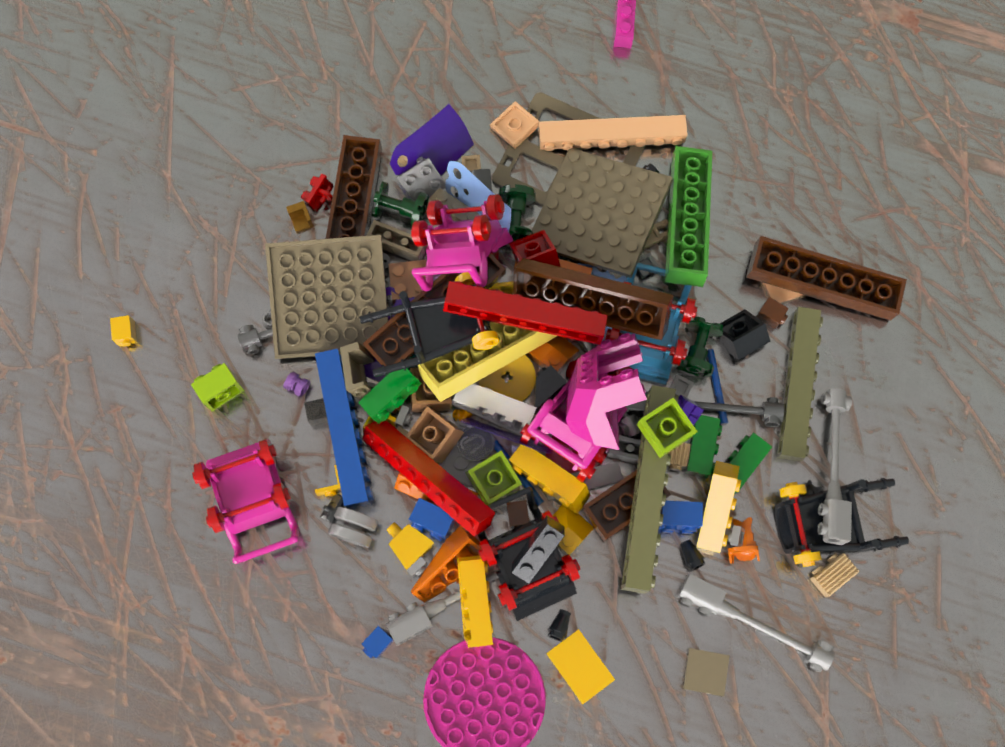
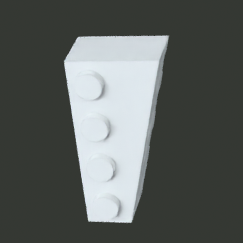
[452,383,537,435]

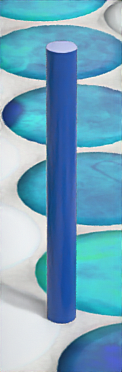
[707,349,728,424]
[494,440,544,506]

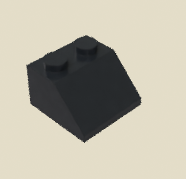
[719,309,771,360]
[534,365,567,415]

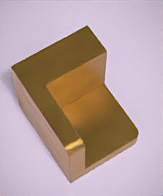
[286,201,314,233]

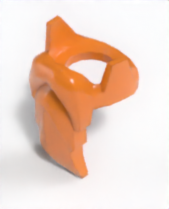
[728,517,760,564]

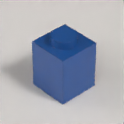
[362,626,394,658]

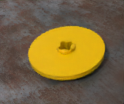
[479,355,536,402]

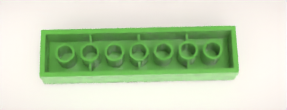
[665,146,712,287]

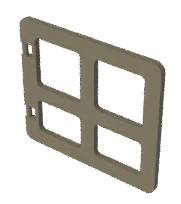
[492,93,645,206]

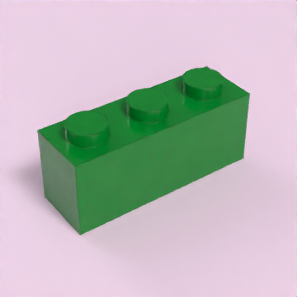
[358,368,422,424]
[684,415,722,478]
[728,432,772,495]

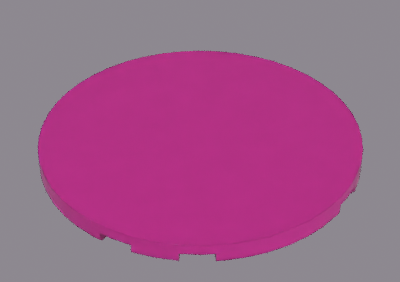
[423,637,546,747]

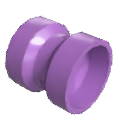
[283,371,310,397]

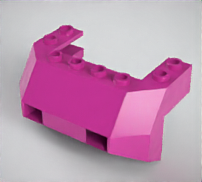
[566,333,647,450]

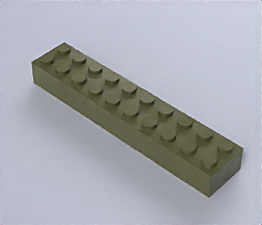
[621,385,678,594]

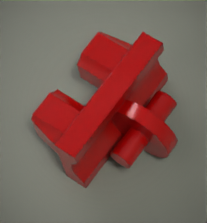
[301,174,333,212]

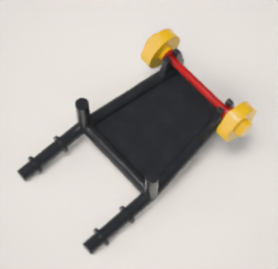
[359,272,499,377]
[775,478,909,567]

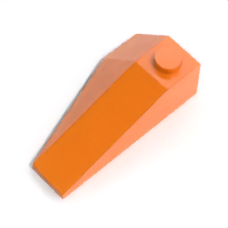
[525,336,579,373]
[411,525,481,603]

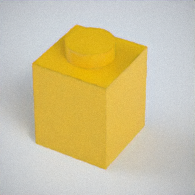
[110,315,137,347]

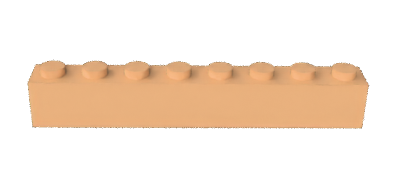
[538,115,687,151]

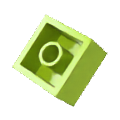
[191,363,245,411]
[636,397,698,458]
[465,450,522,505]

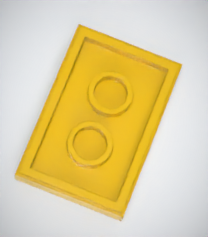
[546,629,615,704]

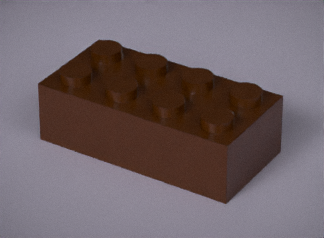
[581,470,671,542]

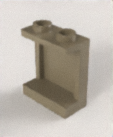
[340,342,375,400]

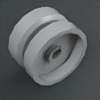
[328,507,379,548]

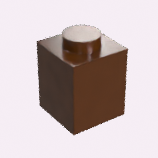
[756,297,789,329]
[506,500,529,529]

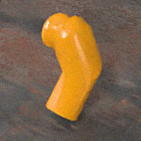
[452,409,473,421]

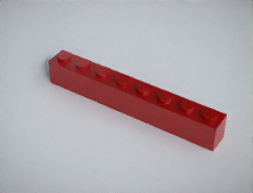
[443,281,607,345]
[362,420,495,537]

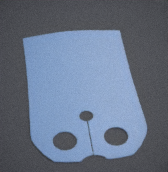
[445,161,511,232]

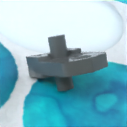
[320,494,343,523]

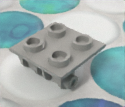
[397,157,446,200]

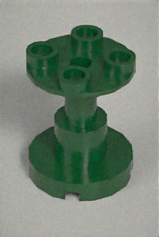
[372,181,429,228]
[499,184,536,242]
[675,317,723,377]

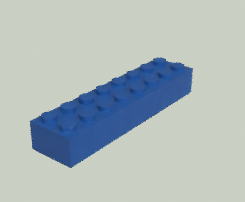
[315,349,374,510]

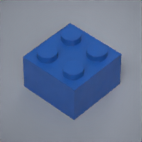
[408,498,456,542]
[659,500,703,534]

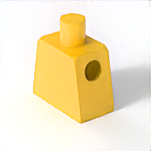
[386,522,435,570]

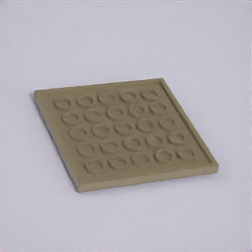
[532,148,673,278]
[265,235,388,359]

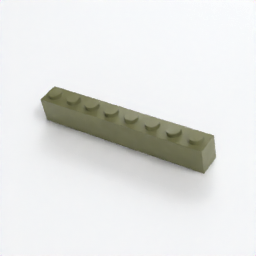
[777,307,823,462]

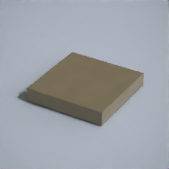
[683,648,730,697]

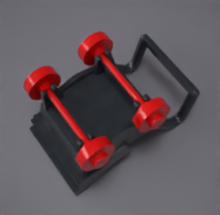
[478,487,581,621]

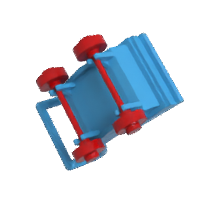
[605,262,698,386]

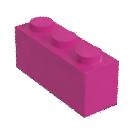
[614,0,636,48]

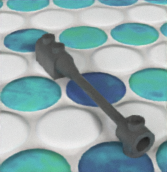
[627,391,784,427]

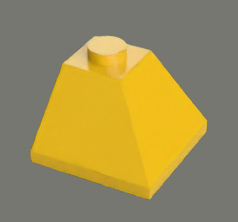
[552,505,594,555]

